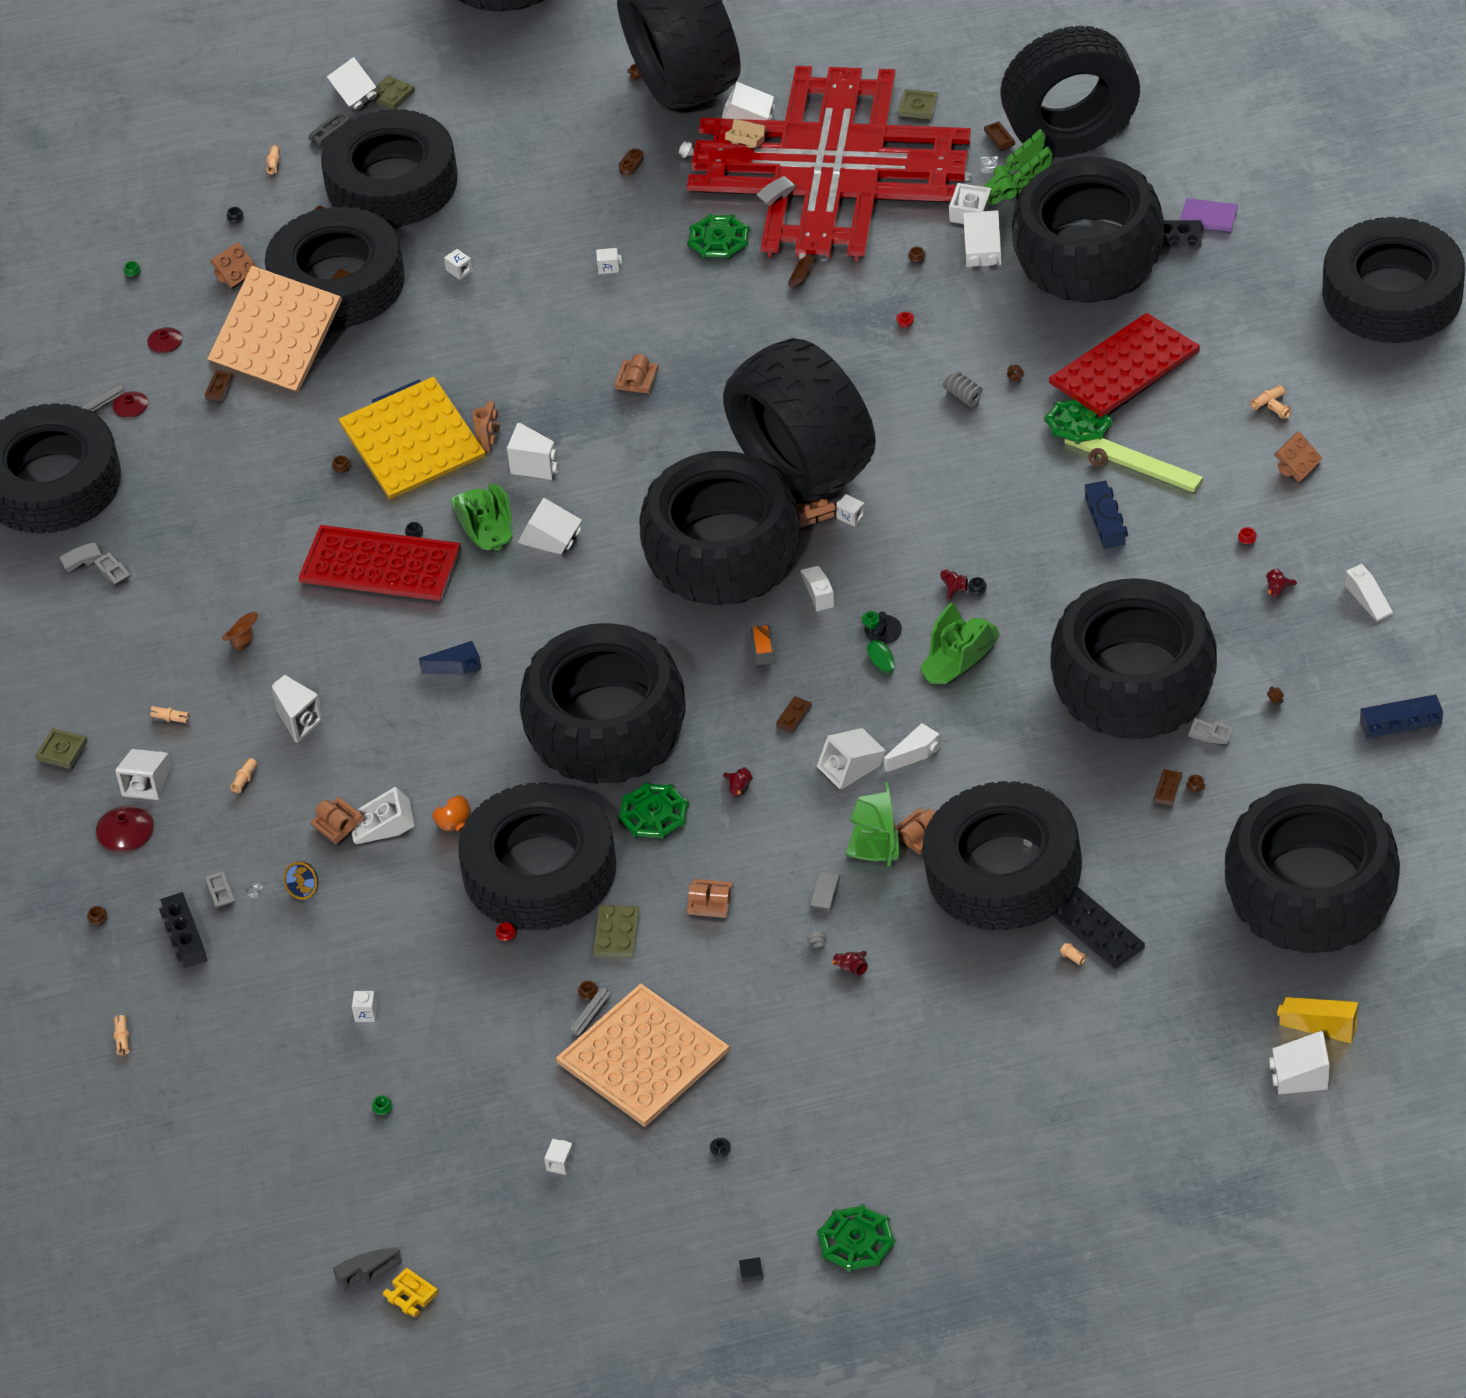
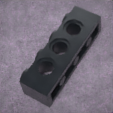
[1162,220,1201,247]
[159,892,208,968]

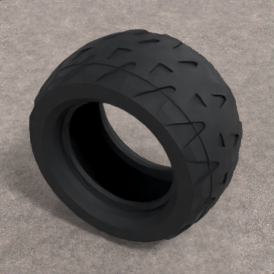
[617,0,741,109]
[723,338,876,502]

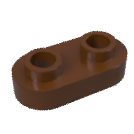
[619,148,644,176]

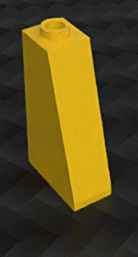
[1277,997,1359,1044]

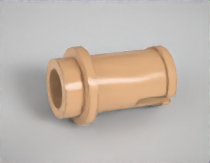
[1268,399,1291,419]
[1060,942,1087,966]

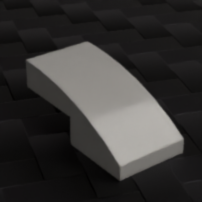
[756,176,796,207]
[60,542,102,573]
[94,552,130,585]
[1188,718,1233,744]
[205,871,235,908]
[810,872,840,911]

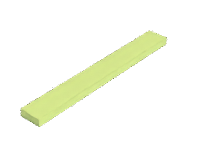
[1065,433,1203,493]

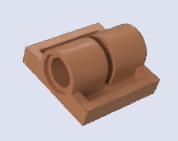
[210,242,258,289]
[615,354,659,394]
[472,401,500,453]
[1274,431,1323,482]
[797,498,836,529]
[310,797,364,845]
[896,808,935,855]
[687,879,733,918]

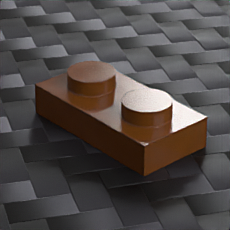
[205,370,233,402]
[776,696,812,733]

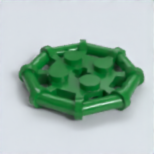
[687,214,750,259]
[1044,400,1113,444]
[617,782,690,840]
[816,1204,896,1272]

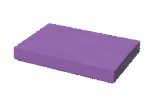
[1180,198,1238,232]

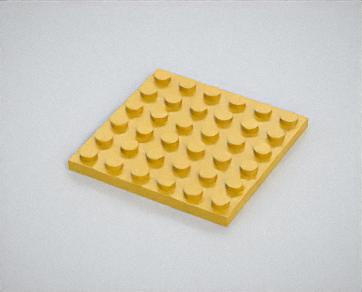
[338,376,486,500]

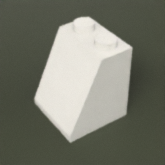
[327,57,379,112]
[721,82,775,120]
[963,210,1001,267]
[507,423,559,480]
[518,498,582,555]
[272,675,323,743]
[817,728,886,789]
[116,749,172,800]
[1269,1031,1329,1094]

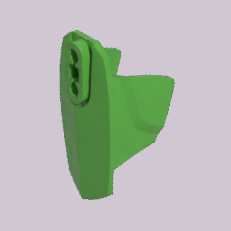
[451,483,513,551]
[920,603,999,684]
[846,782,899,867]

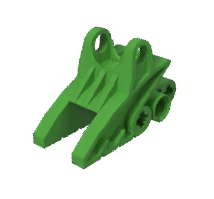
[983,129,1052,205]

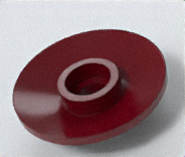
[147,327,182,353]
[113,391,148,418]

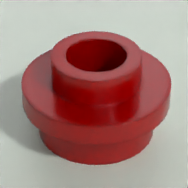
[896,312,914,328]
[1238,527,1257,544]
[496,922,516,941]

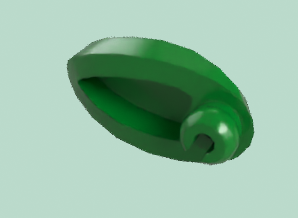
[867,640,895,674]

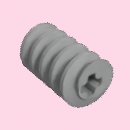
[943,371,983,408]

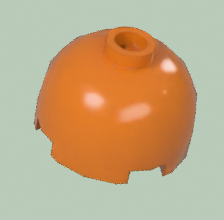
[431,795,471,832]

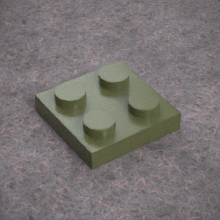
[372,75,415,109]
[898,89,938,120]
[35,728,88,769]

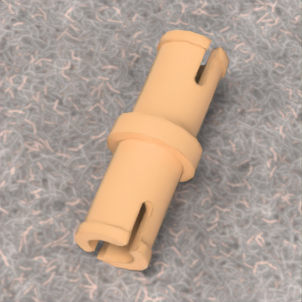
[266,145,280,175]
[1250,384,1285,410]
[150,706,190,724]
[230,758,258,793]
[113,1015,130,1056]

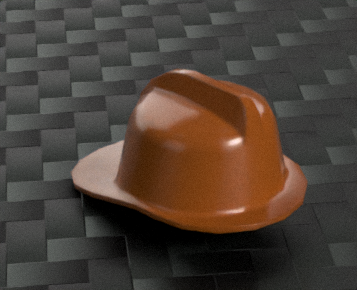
[222,612,258,651]

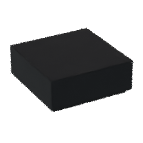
[739,1257,763,1282]

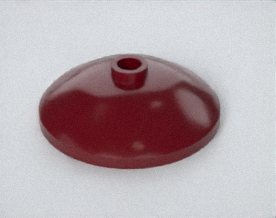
[96,805,154,852]

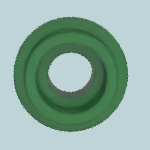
[123,261,141,277]
[861,611,879,629]
[372,1095,393,1115]

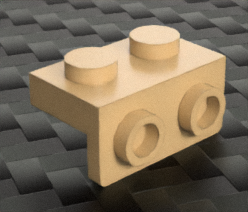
[725,119,766,148]

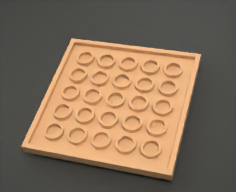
[208,266,342,393]
[556,983,730,1127]

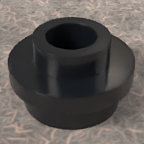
[226,207,244,222]
[405,522,423,537]
[968,577,987,595]
[710,1138,731,1158]

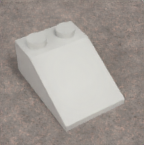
[351,787,415,844]

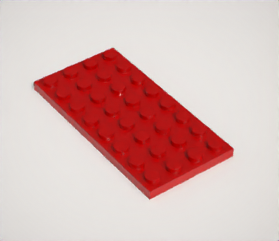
[1049,313,1200,417]
[298,525,461,601]

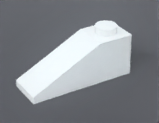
[1345,564,1393,622]
[800,566,834,612]
[884,723,940,772]

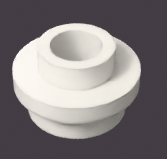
[679,141,693,158]

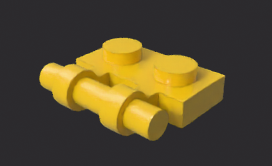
[383,1267,439,1318]

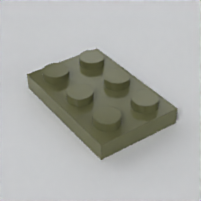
[593,905,640,958]

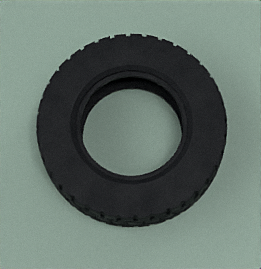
[1000,26,1140,156]
[321,109,458,227]
[265,206,405,329]
[1322,217,1465,343]
[0,403,121,533]
[922,781,1082,930]
[458,782,616,930]

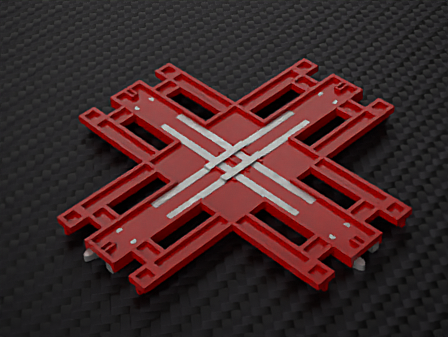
[687,66,972,261]

